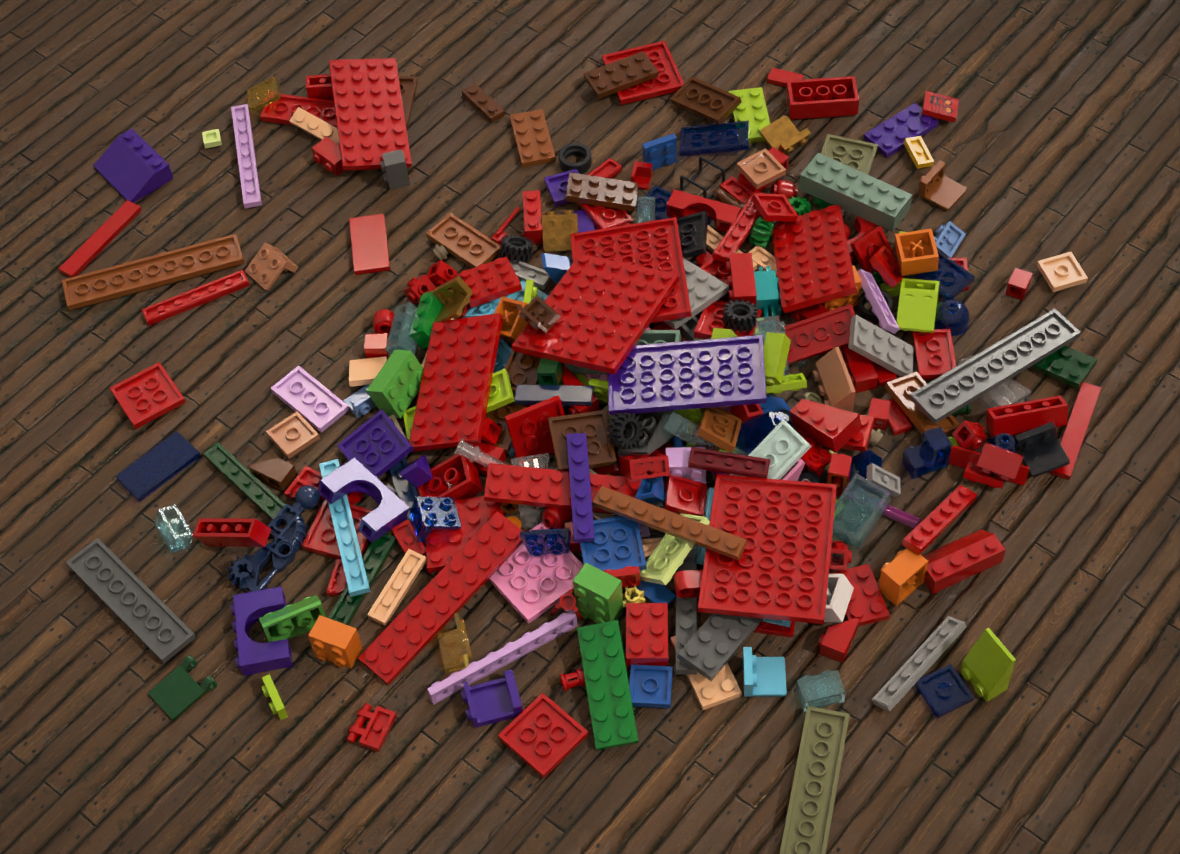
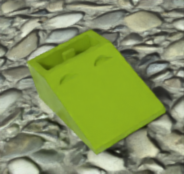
[896,278,940,333]

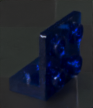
[410,496,462,542]
[519,528,571,556]

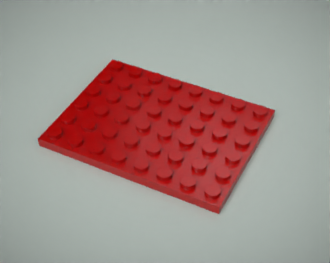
[570,217,692,323]
[512,254,680,375]
[698,474,837,624]

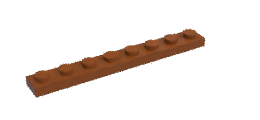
[593,486,747,561]

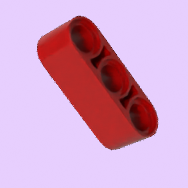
[673,570,703,598]

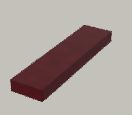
[688,447,770,478]

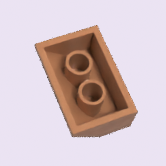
[812,347,856,412]

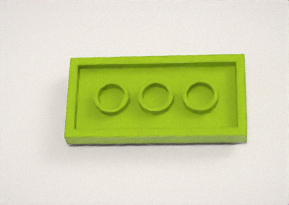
[729,87,770,144]

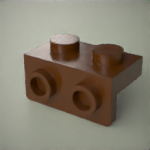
[516,295,561,333]

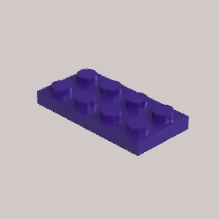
[864,103,938,158]

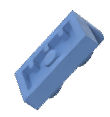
[934,221,966,258]
[343,385,376,419]

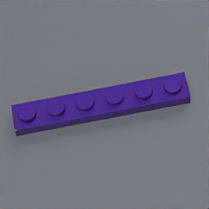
[566,433,595,543]

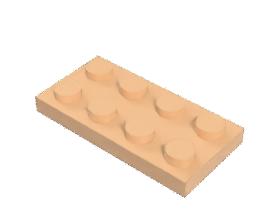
[671,627,742,710]

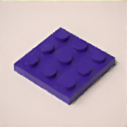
[337,409,414,478]

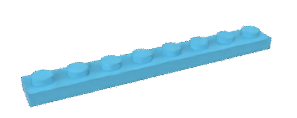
[319,459,371,597]

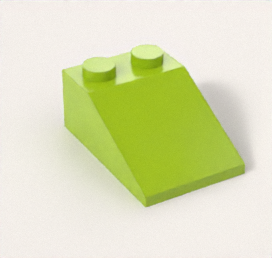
[961,627,1016,702]

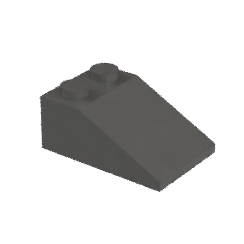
[617,410,681,455]

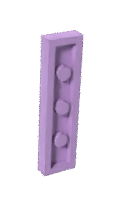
[857,269,900,334]

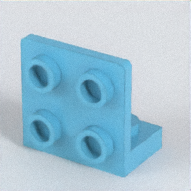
[743,647,787,697]

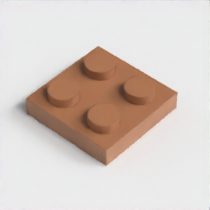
[737,148,786,189]
[266,411,320,459]

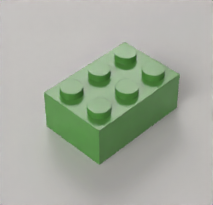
[366,350,424,418]
[573,563,624,624]

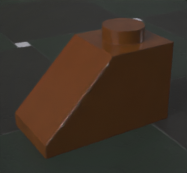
[249,458,297,493]

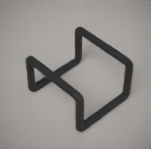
[680,156,725,199]

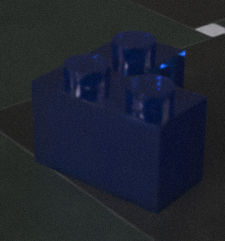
[902,427,952,479]

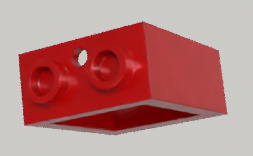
[618,452,670,480]

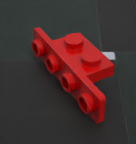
[948,445,1030,489]

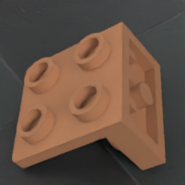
[245,242,299,291]

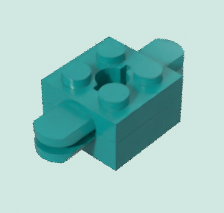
[754,266,781,328]

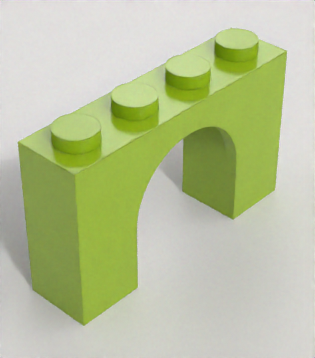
[711,328,791,386]

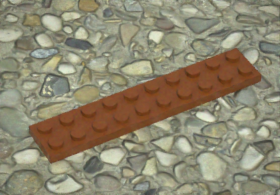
[62,234,244,311]

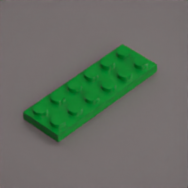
[577,620,639,751]

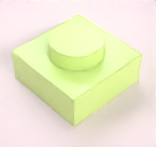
[202,129,222,149]

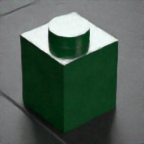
[537,358,563,385]

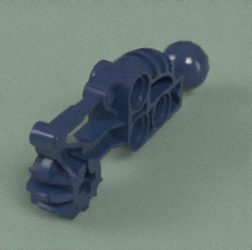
[227,485,320,592]

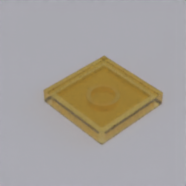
[247,75,280,113]

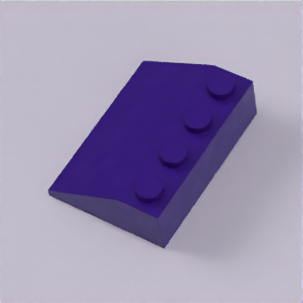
[93,128,174,203]

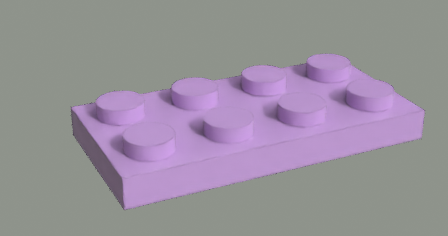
[271,366,349,433]

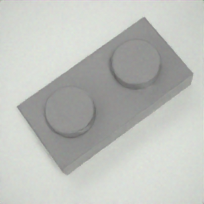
[867,463,901,497]

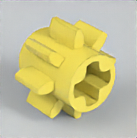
[622,586,645,608]

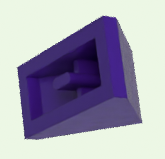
[400,454,433,488]

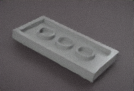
[849,315,914,377]

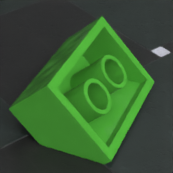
[259,595,326,642]

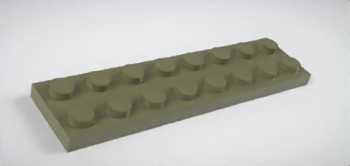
[780,706,850,854]

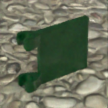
[148,655,217,721]

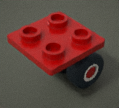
[798,437,832,484]

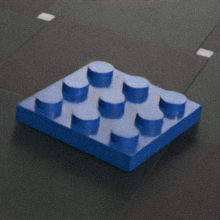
[580,516,647,571]

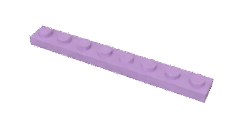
[231,104,262,208]
[427,611,578,705]

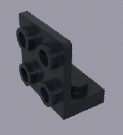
[1015,422,1070,477]

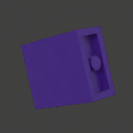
[461,670,523,728]

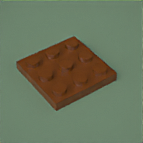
[547,410,617,471]

